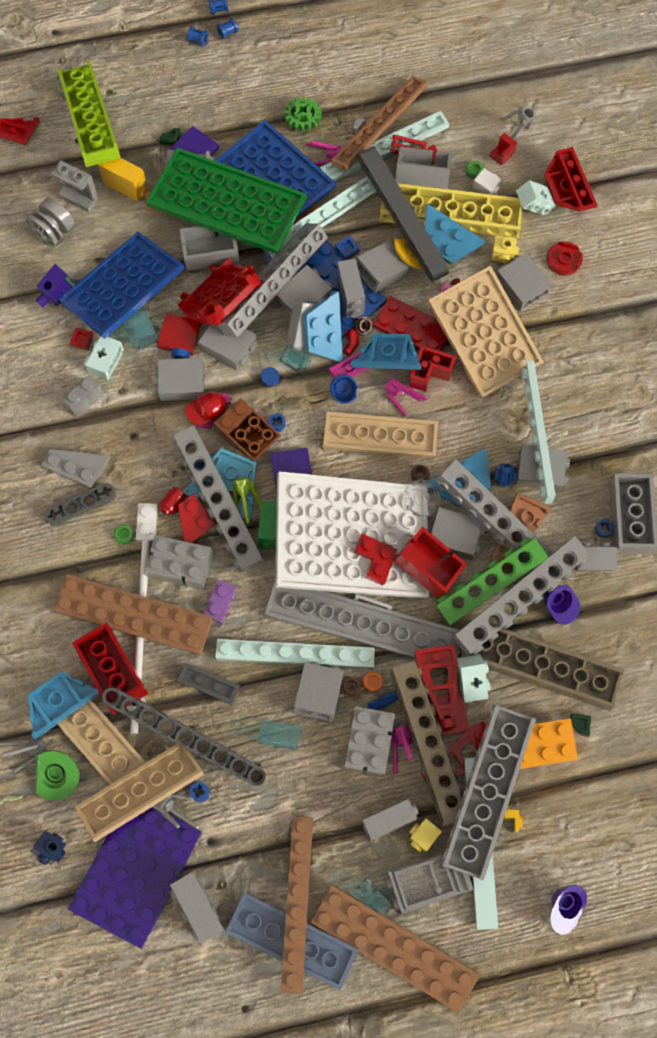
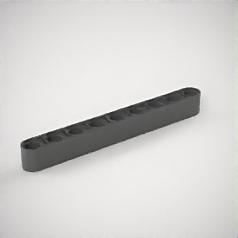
[357,146,449,282]
[102,686,266,786]

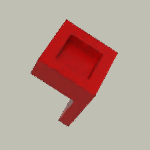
[489,133,517,166]

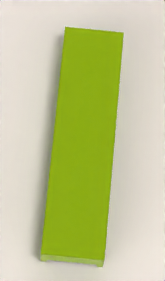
[57,60,121,167]

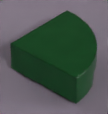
[159,128,181,145]
[570,714,591,737]

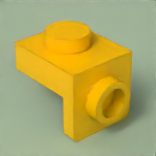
[503,806,523,833]

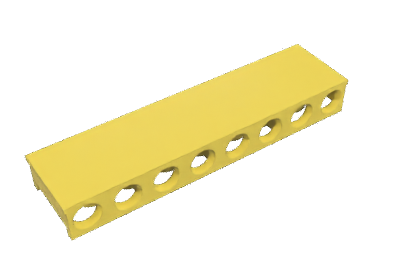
[379,183,522,239]

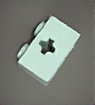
[516,180,557,215]
[85,336,124,381]
[457,654,490,703]

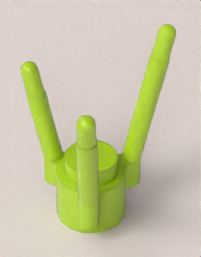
[232,477,262,524]

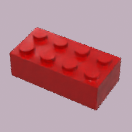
[72,622,149,715]

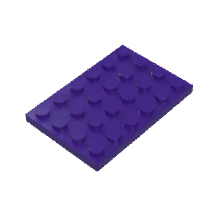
[68,807,202,949]

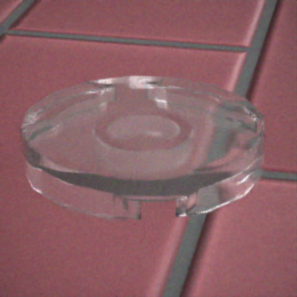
[403,479,441,517]

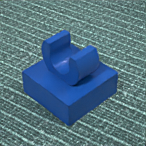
[335,236,360,260]

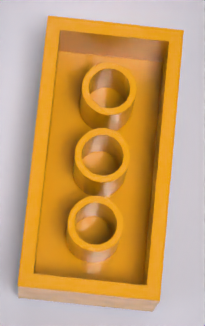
[520,718,578,769]

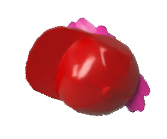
[185,391,232,429]

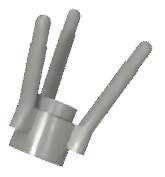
[501,106,537,140]
[0,738,47,772]
[153,793,198,829]

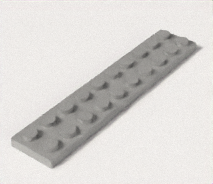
[265,579,461,659]

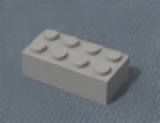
[610,474,657,554]

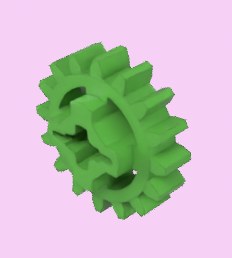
[284,96,322,133]

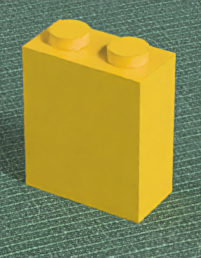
[98,158,148,202]

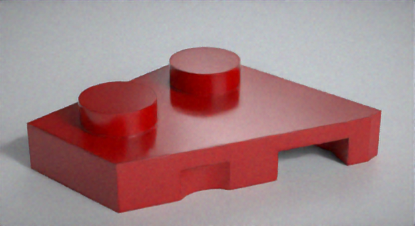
[0,117,40,145]
[178,493,216,543]

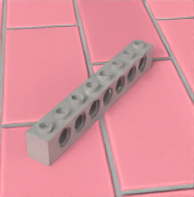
[218,223,328,338]
[173,425,264,572]
[436,460,556,584]
[452,536,590,655]

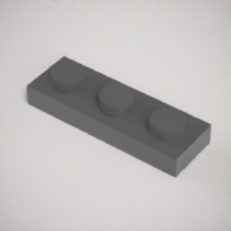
[177,663,240,705]

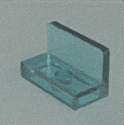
[257,720,302,751]

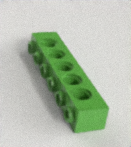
[436,536,549,625]

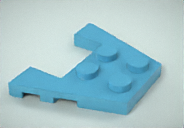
[183,448,257,522]

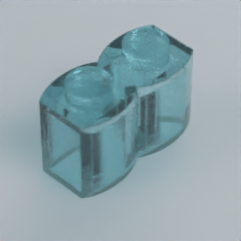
[123,306,158,350]

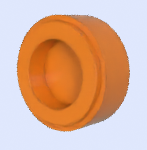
[363,671,383,692]

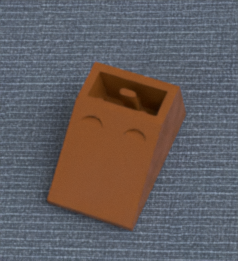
[214,398,281,462]

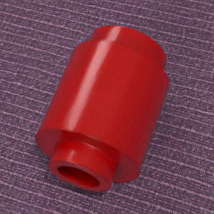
[159,487,186,516]

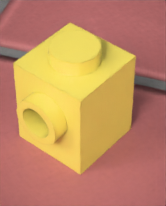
[409,818,442,853]

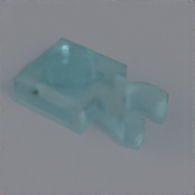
[355,878,393,914]

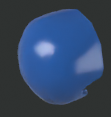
[330,375,358,404]

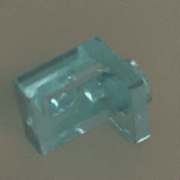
[279,344,311,372]

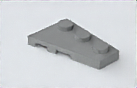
[41,449,110,489]

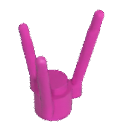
[306,140,341,166]
[385,378,427,416]
[391,726,416,773]

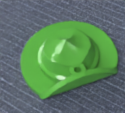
[35,750,80,800]

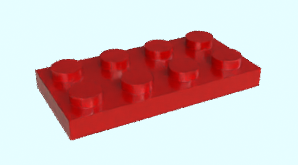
[372,296,448,351]

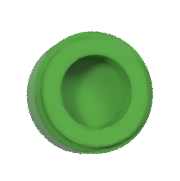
[466,161,484,179]
[114,524,134,545]

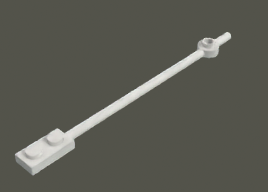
[126,503,158,734]

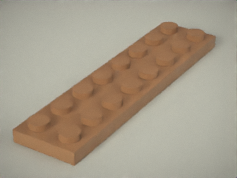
[53,574,214,656]
[311,884,480,1013]

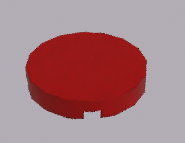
[547,241,583,276]

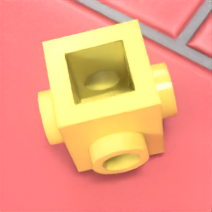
[491,236,519,264]

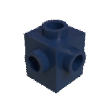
[30,830,66,865]

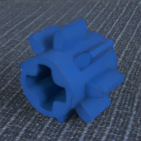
[494,463,518,486]

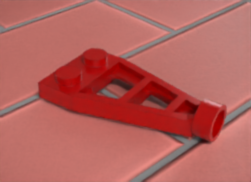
[415,644,458,729]
[421,721,486,783]

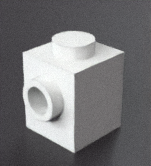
[472,168,501,195]

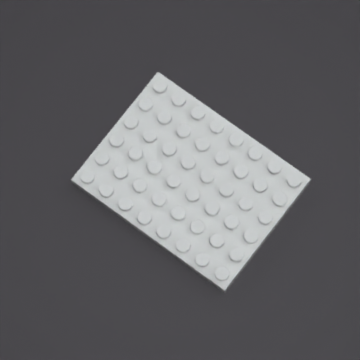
[275,472,429,599]

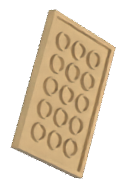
[427,266,544,398]

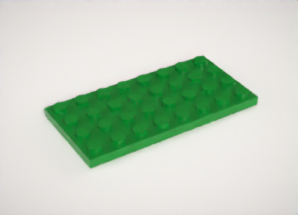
[146,148,307,254]

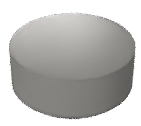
[352,117,366,135]

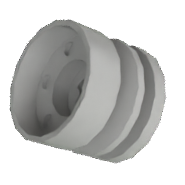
[26,197,75,246]

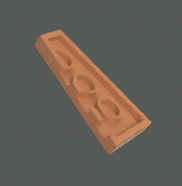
[489,493,552,570]

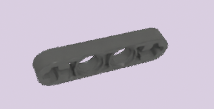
[44,483,116,526]

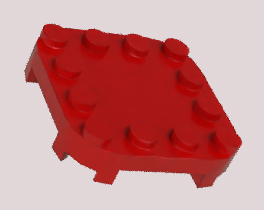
[178,258,262,326]

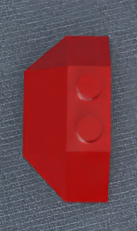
[544,147,598,212]

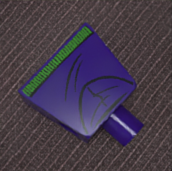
[35,264,75,308]

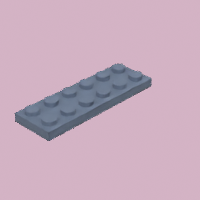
[225,893,358,990]

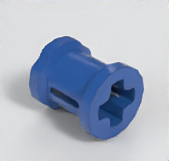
[209,0,228,15]
[217,18,238,39]
[187,26,208,46]
[189,782,210,803]

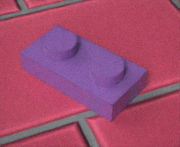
[204,580,237,624]

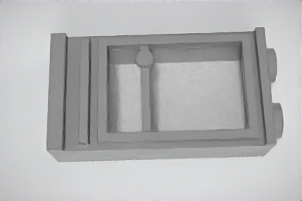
[385,854,474,914]

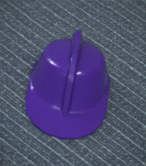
[544,585,580,624]
[550,885,587,934]

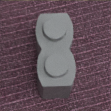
[63,375,103,417]

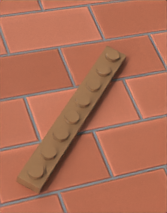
[331,76,427,172]
[280,817,313,994]

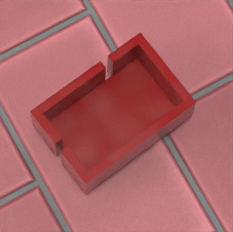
[393,526,467,598]

